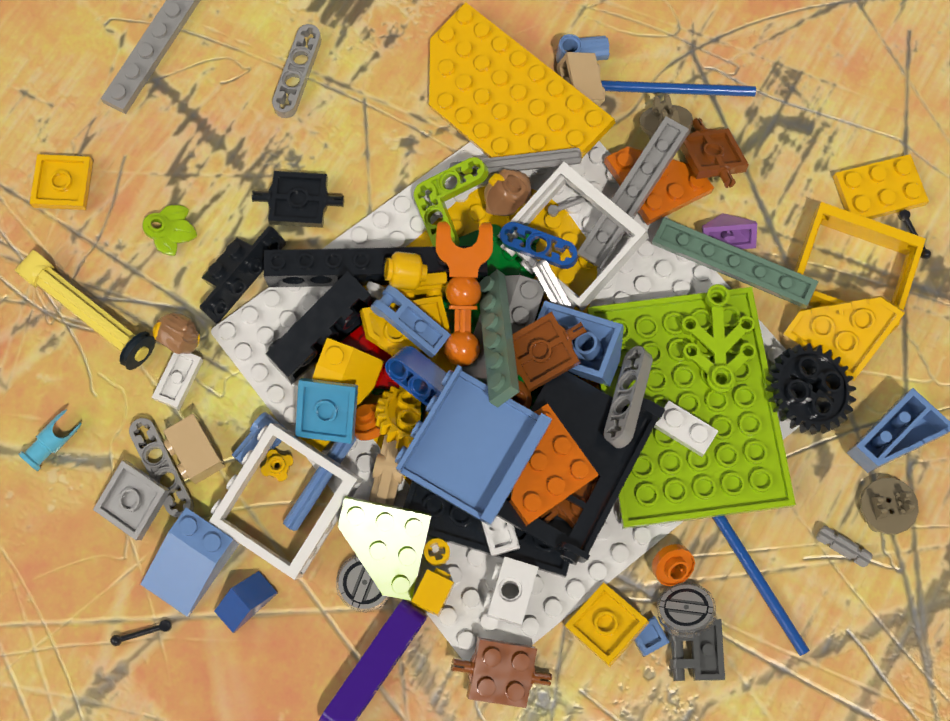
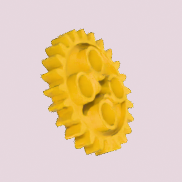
[374,385,429,449]

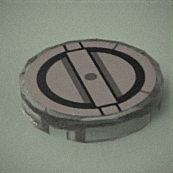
[336,555,390,613]
[657,583,717,638]

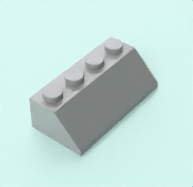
[462,275,545,385]

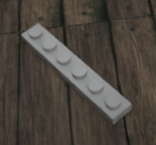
[101,0,201,114]
[577,116,690,269]

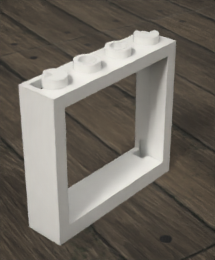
[497,162,649,311]
[209,423,363,580]

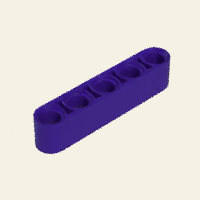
[319,599,428,721]

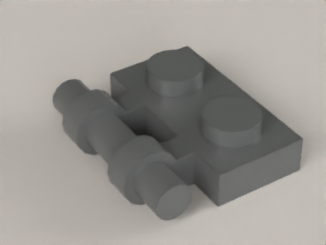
[668,619,725,681]

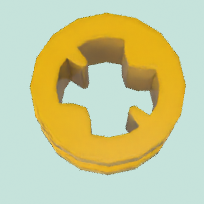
[424,538,450,566]

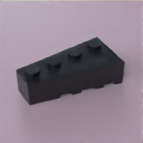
[265,271,373,385]

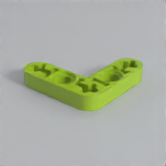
[414,157,489,247]

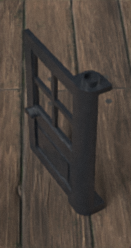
[497,371,665,565]

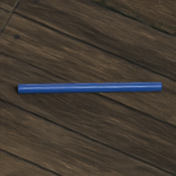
[601,81,756,97]
[712,516,810,656]

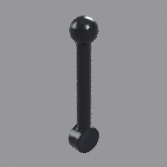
[898,210,931,260]
[110,620,172,646]

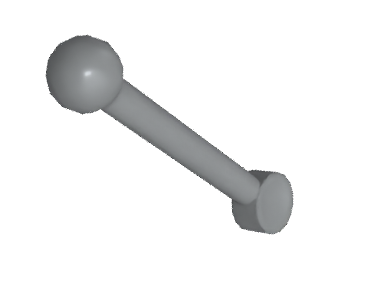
[548,197,588,217]

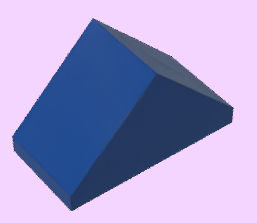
[214,571,278,633]

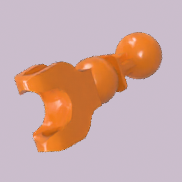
[436,221,493,367]

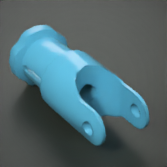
[18,409,82,471]

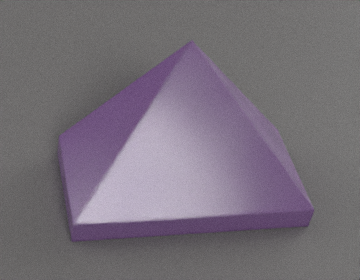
[702,213,757,249]

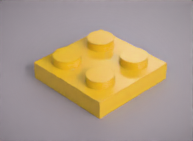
[29,154,93,210]
[565,582,649,667]

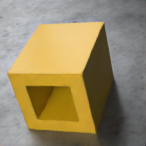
[411,568,454,617]

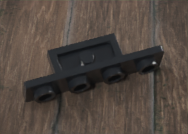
[200,226,286,324]

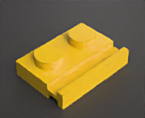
[397,272,447,300]

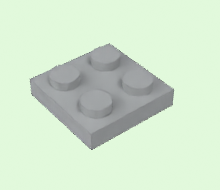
[93,460,171,540]

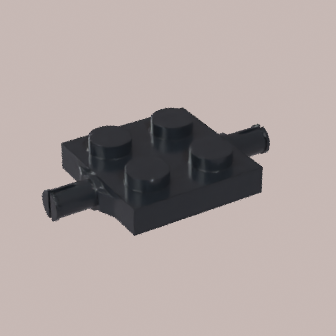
[252,171,344,228]

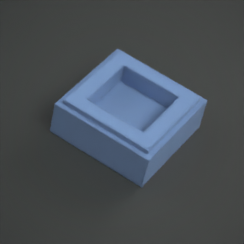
[634,616,670,657]

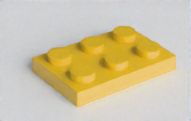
[833,154,929,219]

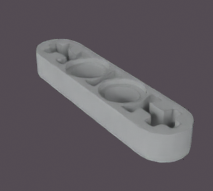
[272,24,321,118]
[604,346,653,448]
[129,418,194,519]

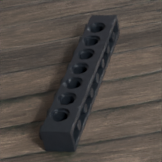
[264,246,488,287]

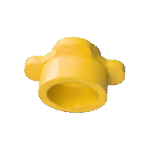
[261,450,294,482]

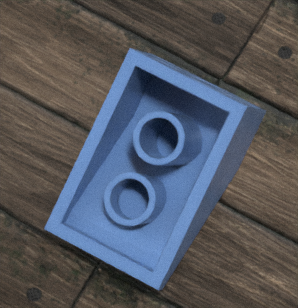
[140,508,239,617]

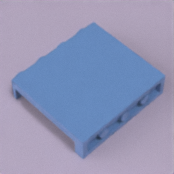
[395,365,552,527]

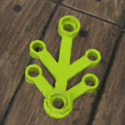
[680,284,757,393]

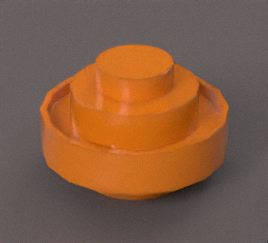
[355,403,380,441]
[651,544,695,586]

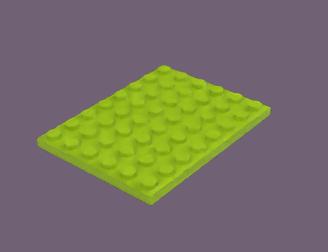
[587,287,796,529]

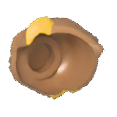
[484,169,532,216]
[152,313,200,354]

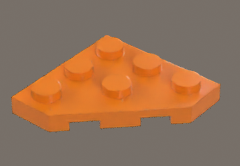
[603,146,714,225]
[509,403,599,526]

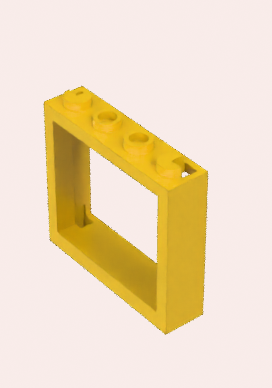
[794,202,926,334]

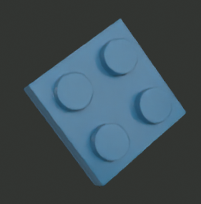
[295,378,358,444]

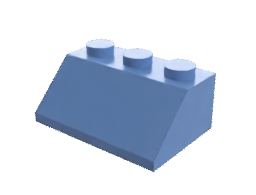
[537,301,624,387]

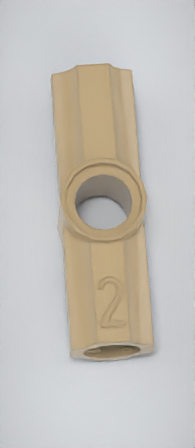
[369,434,407,506]

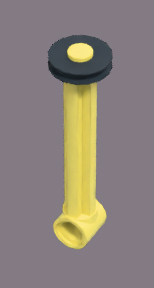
[14,250,156,370]

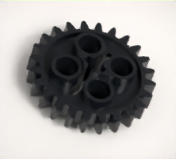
[765,343,856,435]

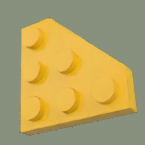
[360,295,457,373]
[783,296,905,381]

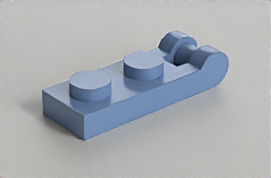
[370,285,451,358]

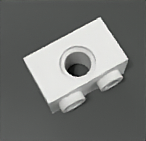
[483,557,539,627]

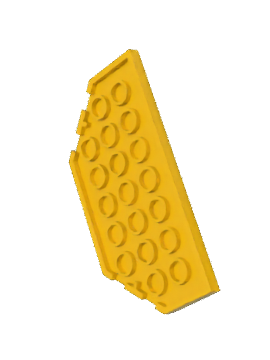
[429,2,616,158]

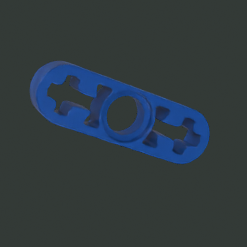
[500,222,578,269]

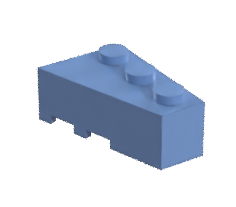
[847,388,950,473]

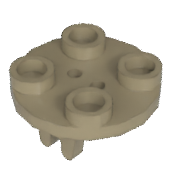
[640,94,693,140]
[860,478,919,535]

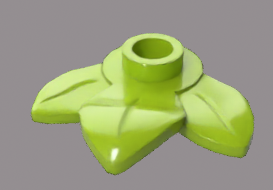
[142,205,197,256]

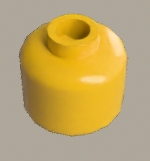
[384,252,427,290]

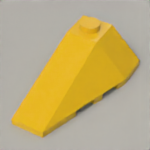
[291,338,385,452]

